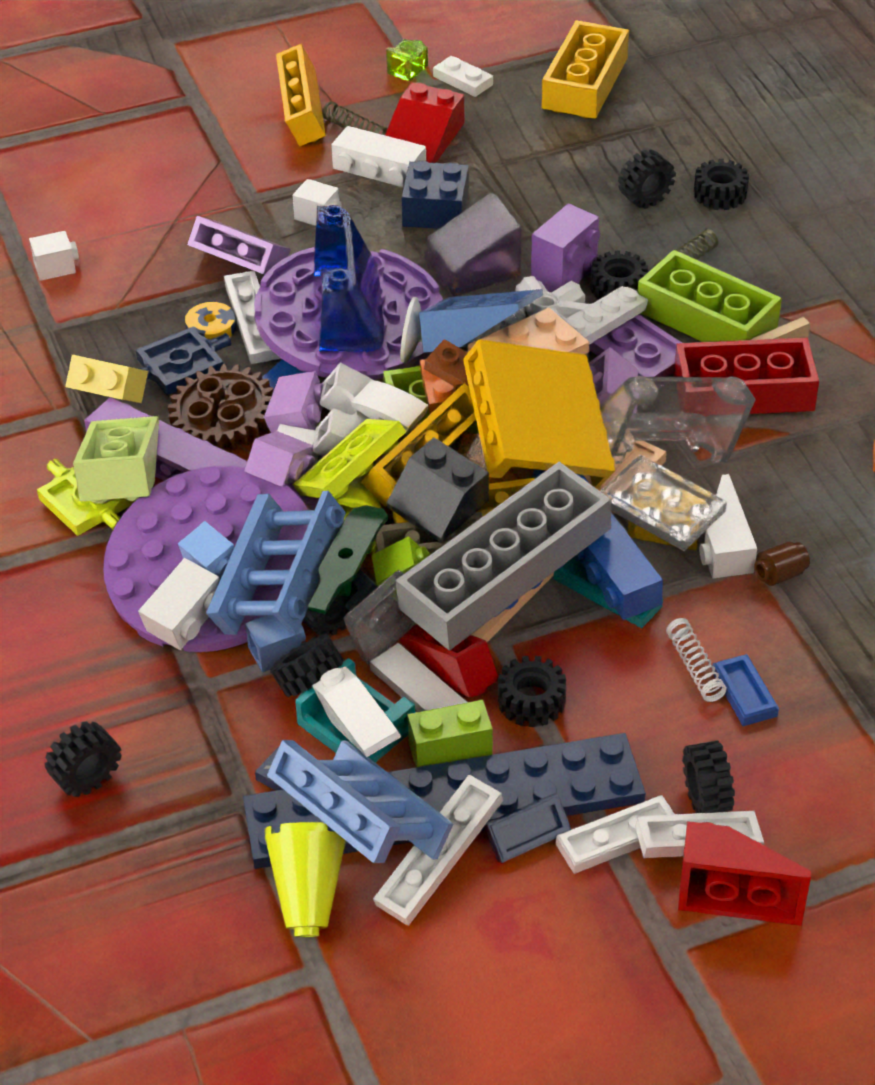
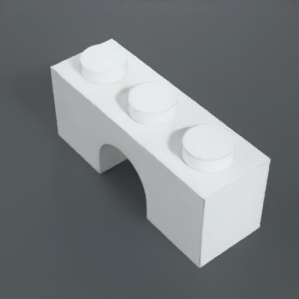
[313,362,373,457]

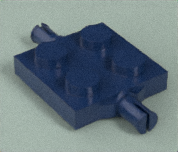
[136,327,232,395]

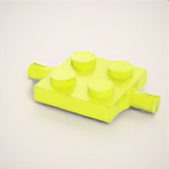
[37,459,135,536]

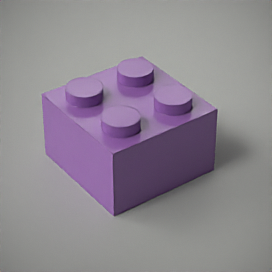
[531,203,600,292]

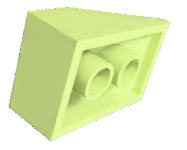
[73,416,159,504]

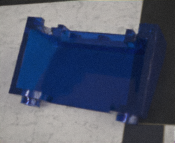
[313,205,385,352]

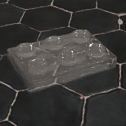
[600,455,727,551]

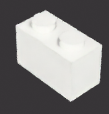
[138,558,220,650]

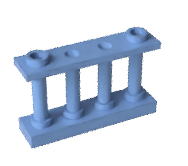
[206,491,346,635]
[267,740,454,863]

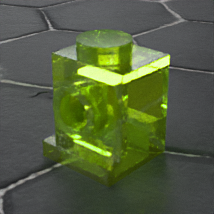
[386,39,428,81]

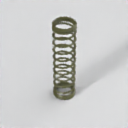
[322,101,387,135]
[653,229,719,268]

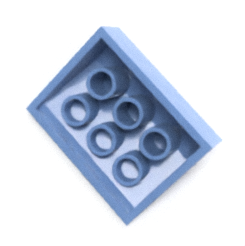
[419,289,543,353]

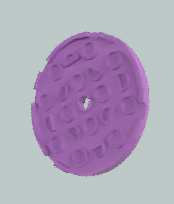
[254,244,443,380]
[103,466,308,652]

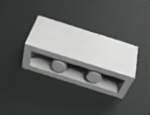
[331,126,426,188]

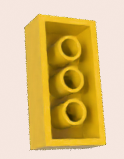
[542,20,629,119]

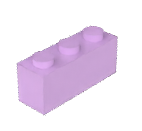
[187,216,291,275]

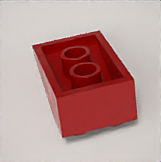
[385,82,465,163]
[678,821,811,926]

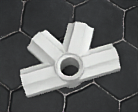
[515,276,590,320]

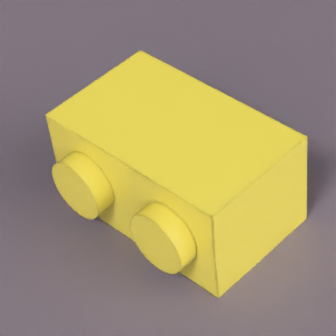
[65,355,148,403]

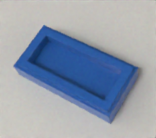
[712,654,779,726]

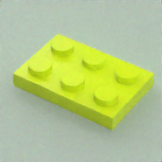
[292,419,406,499]

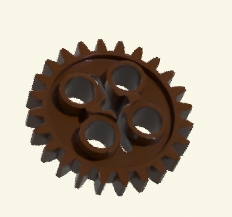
[168,364,274,450]

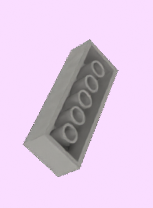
[396,462,611,651]

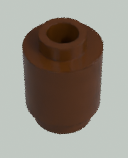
[754,541,810,586]

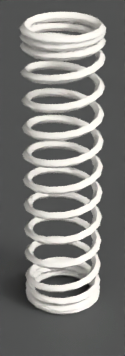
[666,618,726,702]

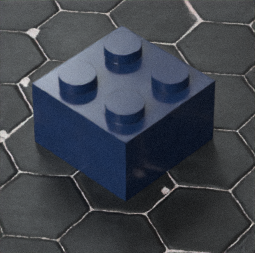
[401,161,469,230]

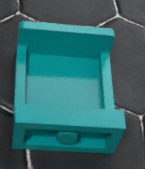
[295,658,415,762]

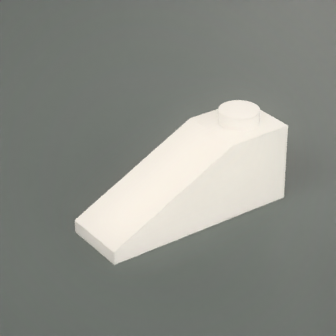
[699,474,757,579]
[312,666,401,757]

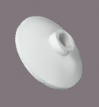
[400,297,422,363]

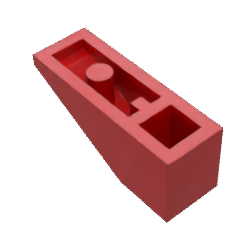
[398,624,498,698]

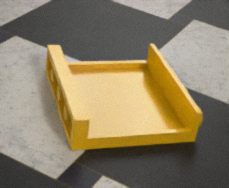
[463,339,615,489]

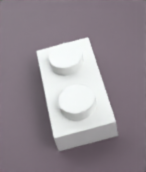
[433,56,493,97]

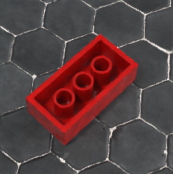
[674,337,819,417]

